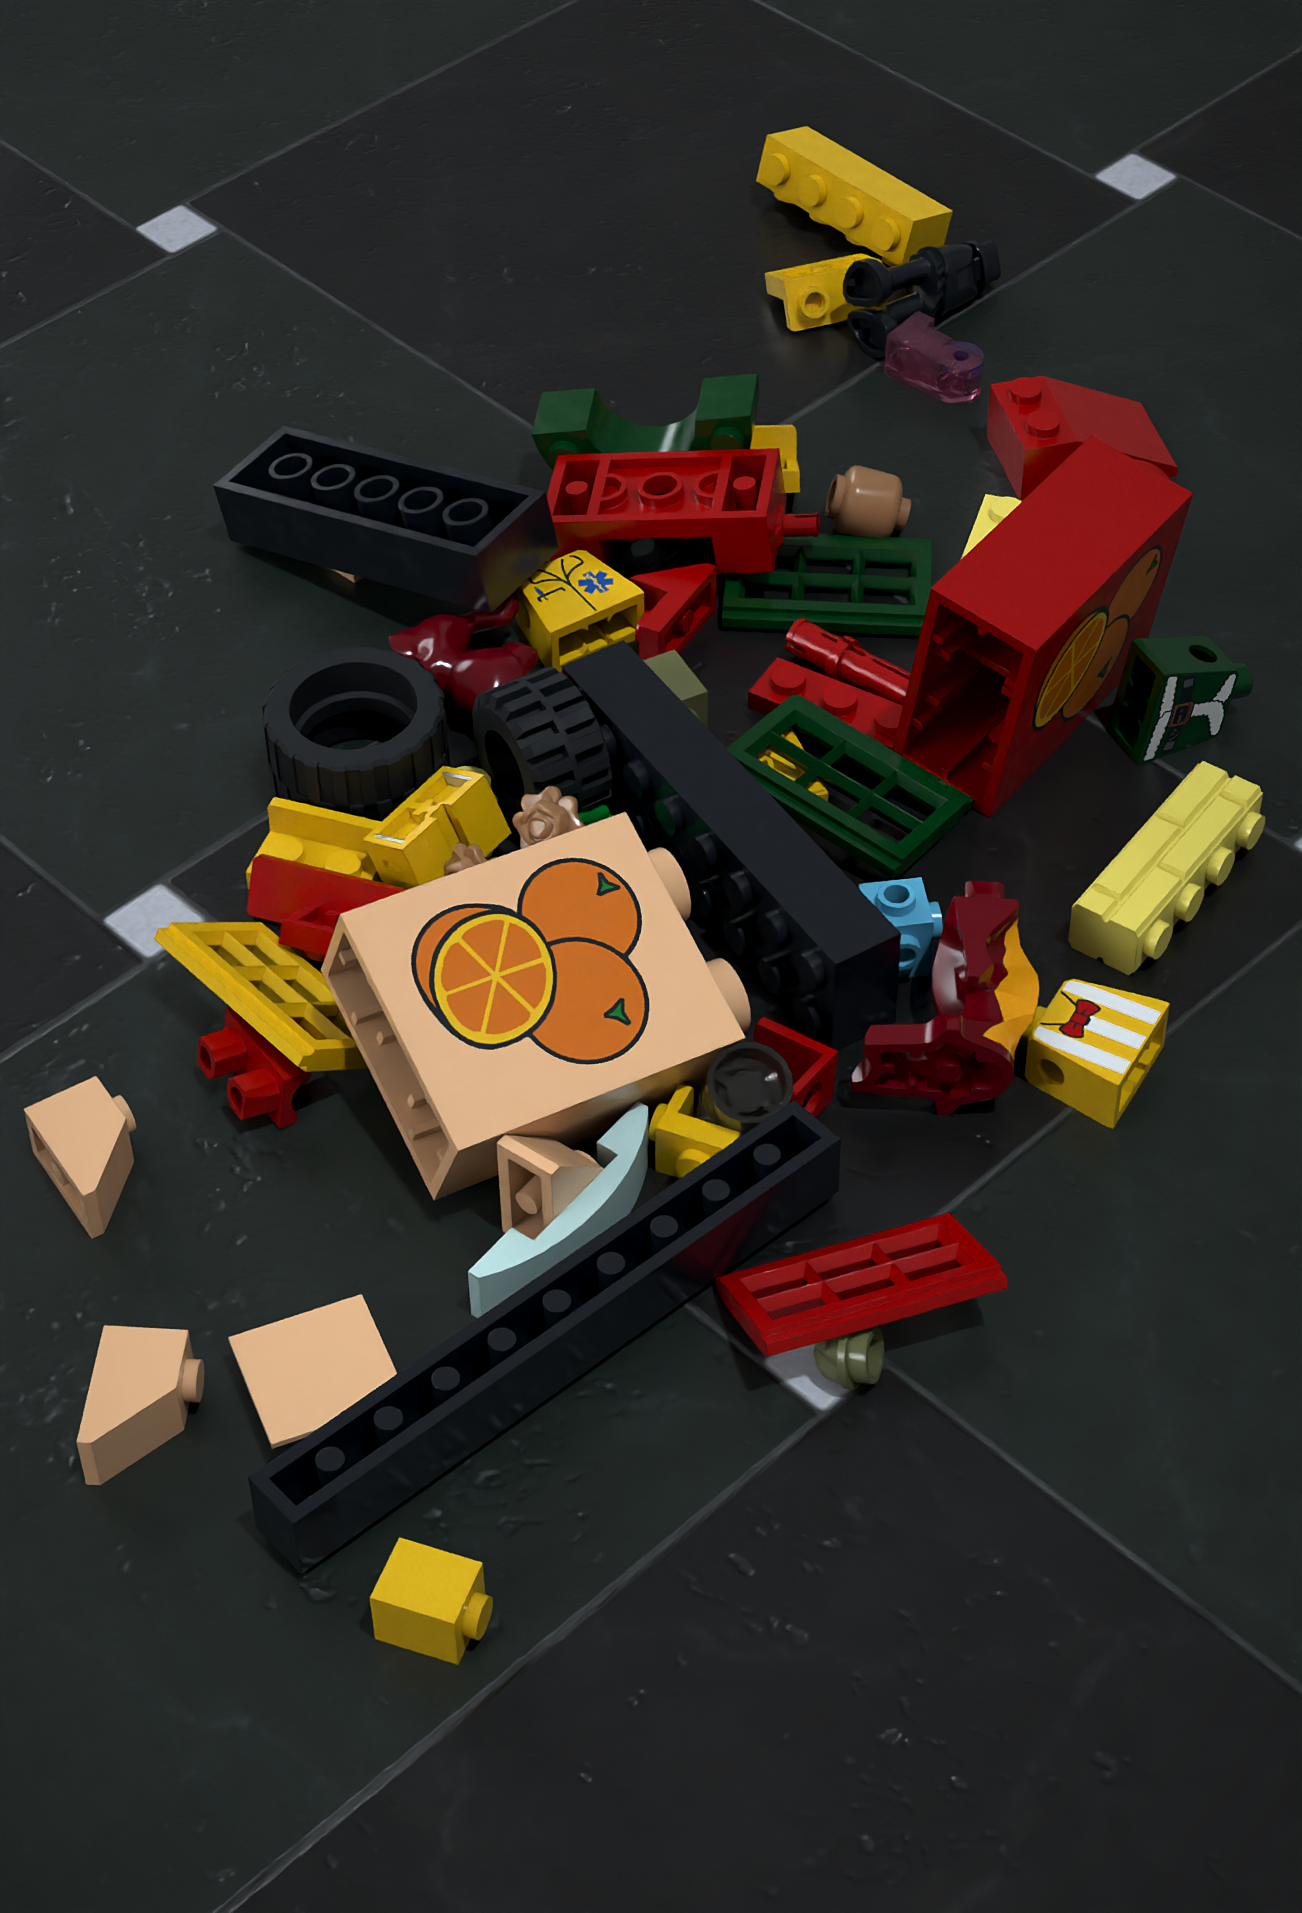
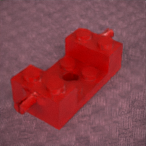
[547,448,820,575]

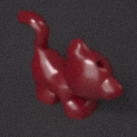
[388,592,538,719]

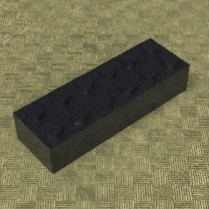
[213,425,559,613]

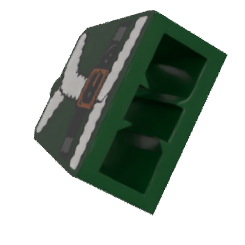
[1106,635,1253,765]

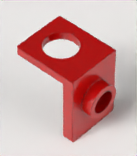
[750,1017,838,1118]

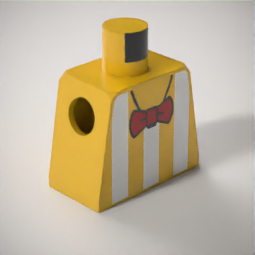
[1020,979,1170,1129]

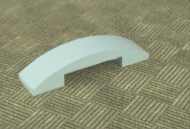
[468,1101,649,1318]

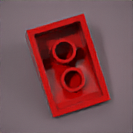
[986,376,1178,501]

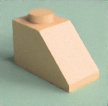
[24,1076,137,1239]
[496,1134,604,1240]
[77,1325,205,1485]

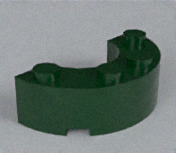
[532,373,760,496]

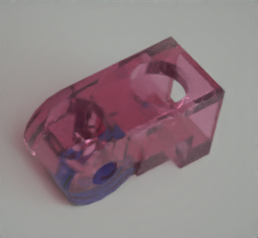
[884,311,984,405]

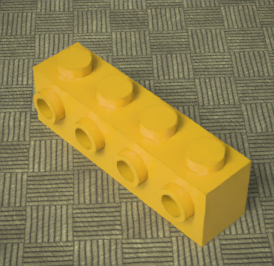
[756,126,953,267]

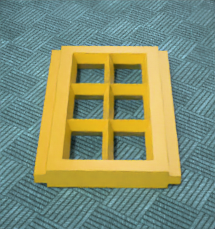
[154,922,368,1072]

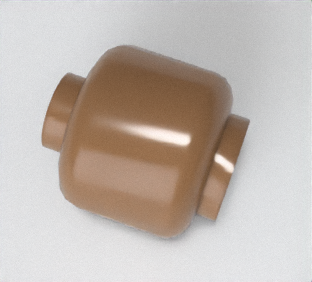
[825,465,911,538]

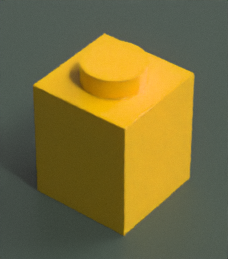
[370,1537,493,1665]

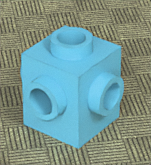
[859,877,943,979]

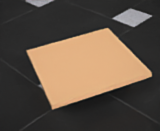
[228,1294,397,1449]

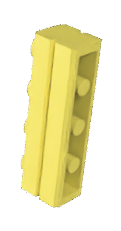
[1068,761,1265,975]

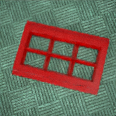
[715,1213,1008,1357]

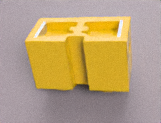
[362,766,511,889]

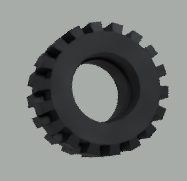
[472,667,612,819]

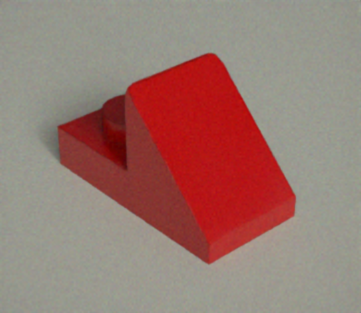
[629,563,717,660]

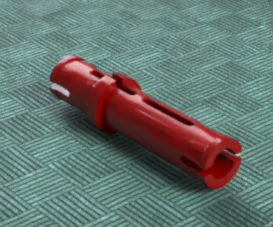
[784,617,911,705]

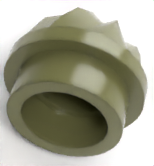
[813,1327,884,1390]

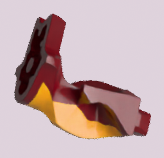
[851,881,1039,1116]

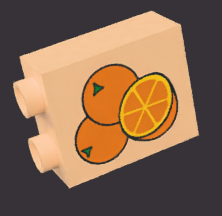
[320,812,751,1200]

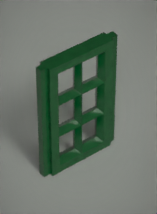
[722,534,932,636]
[726,694,974,879]

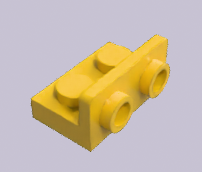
[765,253,887,332]
[246,797,382,889]

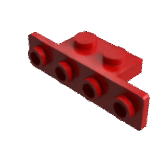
[246,854,408,962]

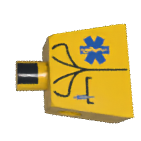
[515,550,644,673]

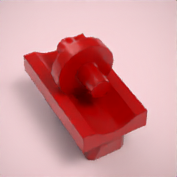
[197,1007,312,1129]

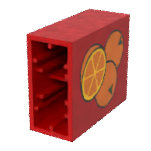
[892,435,1194,818]

